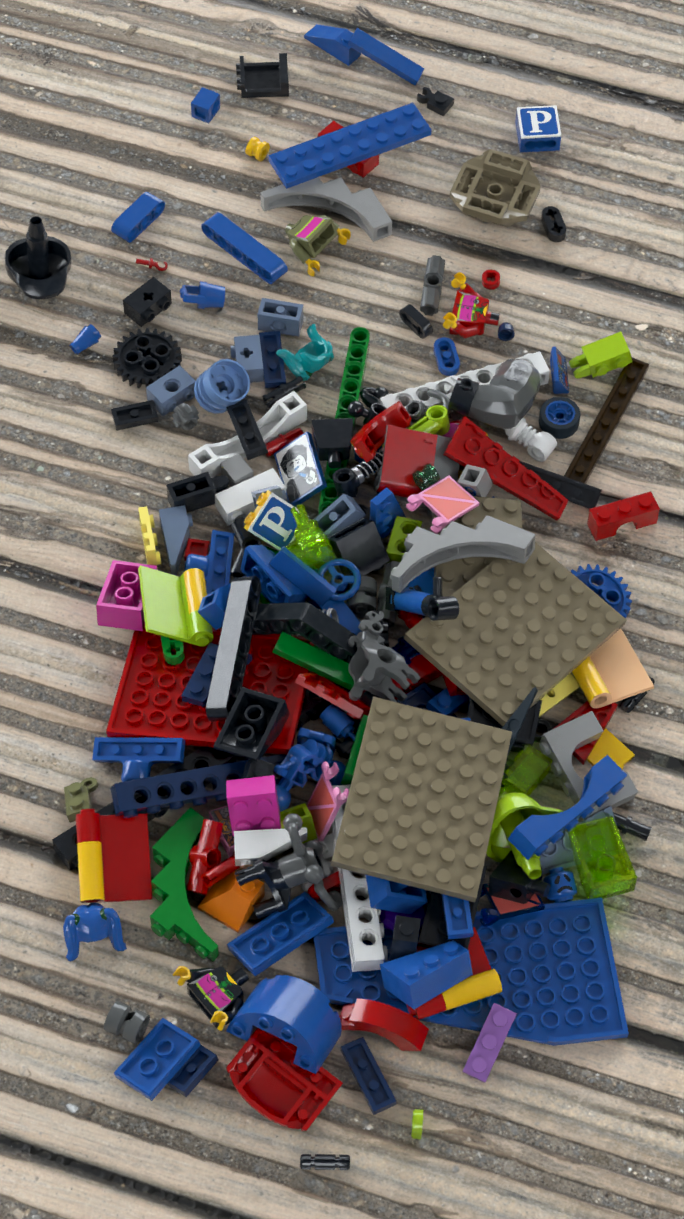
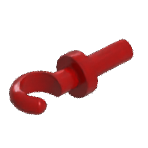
[136,258,168,271]

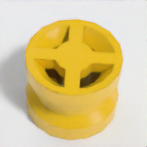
[245,136,270,161]

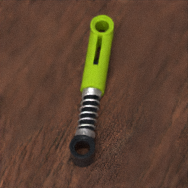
[333,405,450,497]

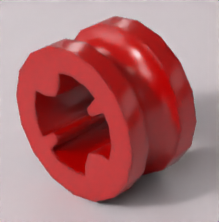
[482,269,500,290]

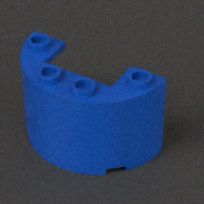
[226,975,342,1074]

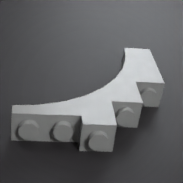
[260,177,392,242]
[390,515,535,593]

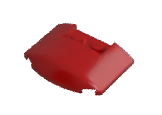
[226,1028,343,1131]

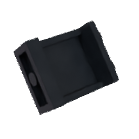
[236,53,289,98]

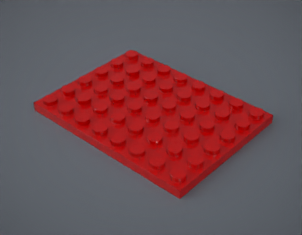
[106,625,316,755]

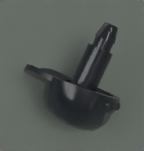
[5,216,71,300]

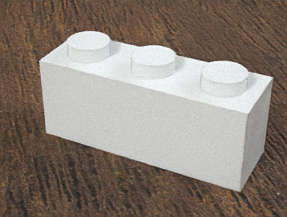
[215,468,286,526]

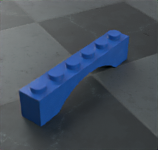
[508,755,627,860]

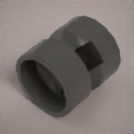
[347,576,377,618]
[104,1000,150,1045]

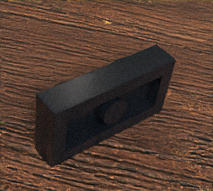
[111,400,158,431]

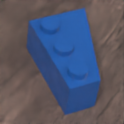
[380,940,473,1009]

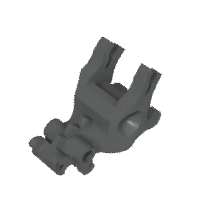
[348,611,420,702]

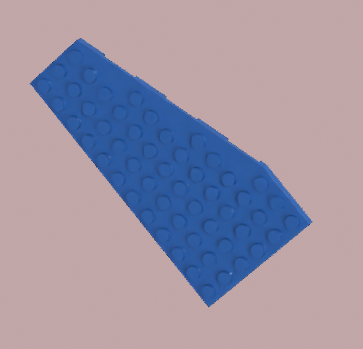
[313,898,629,1046]

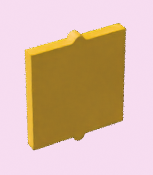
[587,728,635,770]

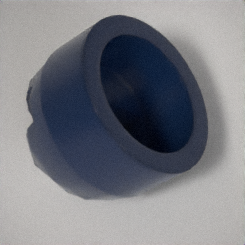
[498,322,515,341]

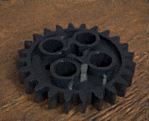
[112,328,182,388]

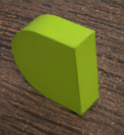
[411,1109,423,1139]

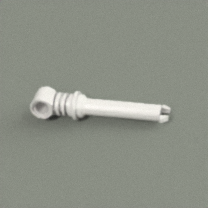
[444,375,557,462]

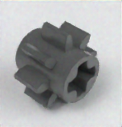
[172,403,199,430]

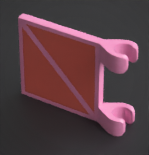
[406,475,480,534]
[306,761,349,841]

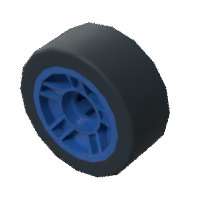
[538,397,581,439]

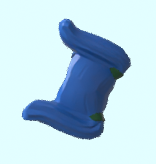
[63,902,127,962]

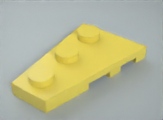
[138,506,161,570]

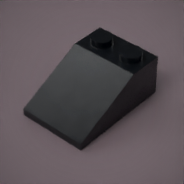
[213,687,290,762]

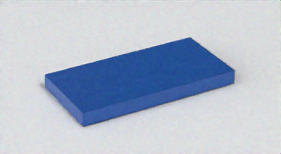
[227,891,334,976]

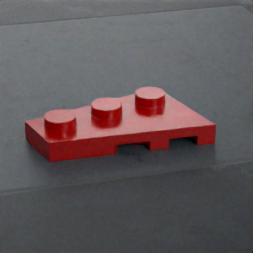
[295,673,370,719]
[553,701,618,765]

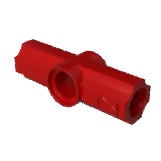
[187,819,224,895]

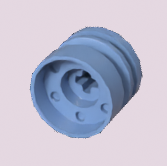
[194,359,250,414]

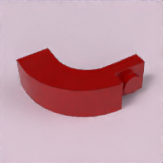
[350,401,412,463]
[339,998,429,1051]

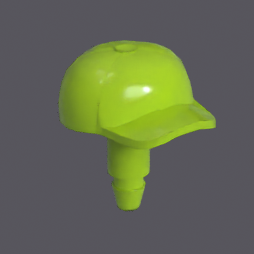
[486,792,563,879]

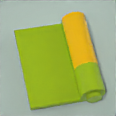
[138,565,213,646]

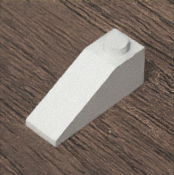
[234,828,307,869]

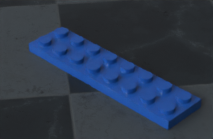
[268,102,432,189]

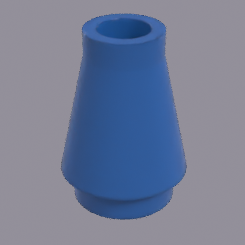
[69,324,101,355]

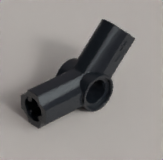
[230,517,262,578]

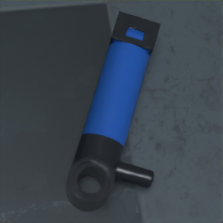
[385,577,459,621]

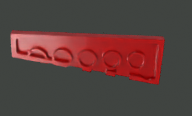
[443,416,569,521]

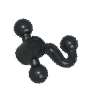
[347,387,389,425]

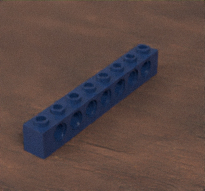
[110,754,298,818]

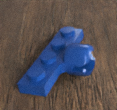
[184,530,234,595]
[92,737,185,782]

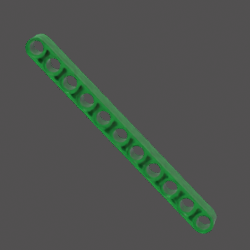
[318,327,370,515]

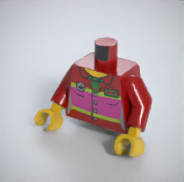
[443,272,500,339]

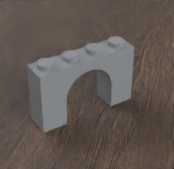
[539,711,638,820]

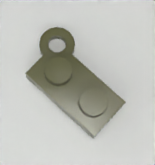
[64,777,99,823]

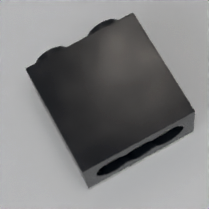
[326,518,390,576]

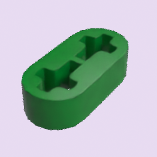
[161,636,185,665]

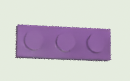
[462,1003,517,1083]

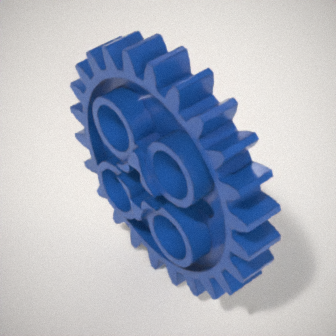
[571,564,632,619]

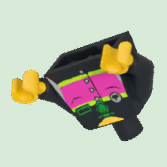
[173,966,249,1031]

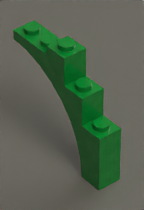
[150,807,219,962]

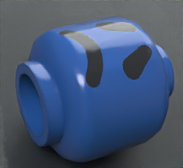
[543,867,577,903]

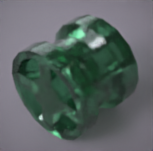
[412,463,440,491]

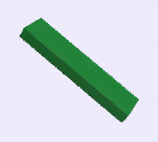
[272,632,354,690]

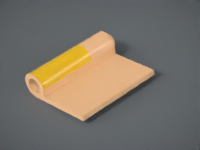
[572,629,654,708]

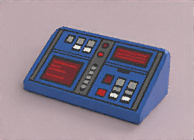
[550,347,569,394]

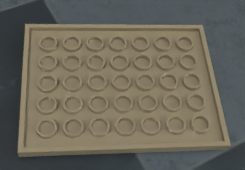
[404,542,627,726]
[330,697,512,902]

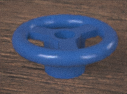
[317,559,361,601]

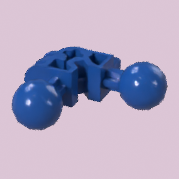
[274,739,346,812]

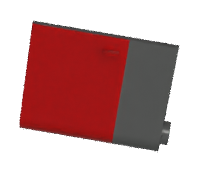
[374,425,459,498]

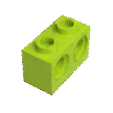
[387,516,422,563]

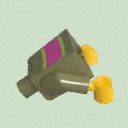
[285,215,351,277]

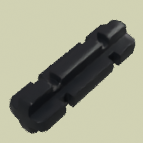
[620,675,655,713]
[300,1154,350,1170]

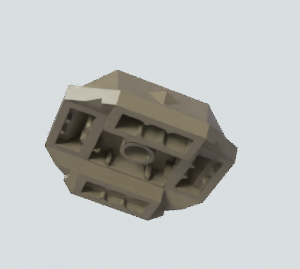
[450,149,541,228]

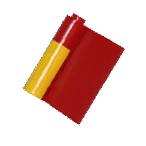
[76,809,152,903]
[407,927,502,1020]

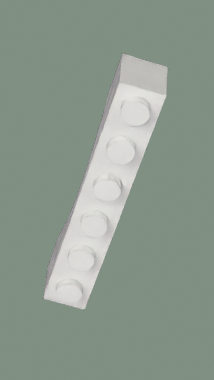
[188,391,307,478]

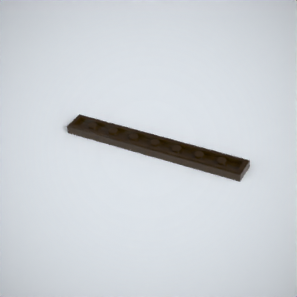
[564,357,649,484]

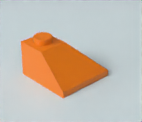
[198,871,265,933]

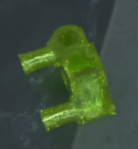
[285,504,336,570]

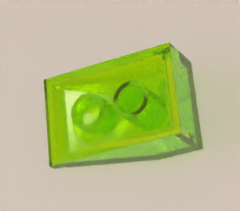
[567,816,637,899]

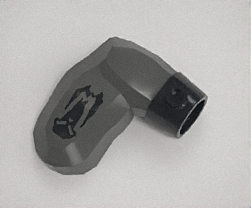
[448,359,540,429]

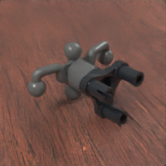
[235,813,343,919]

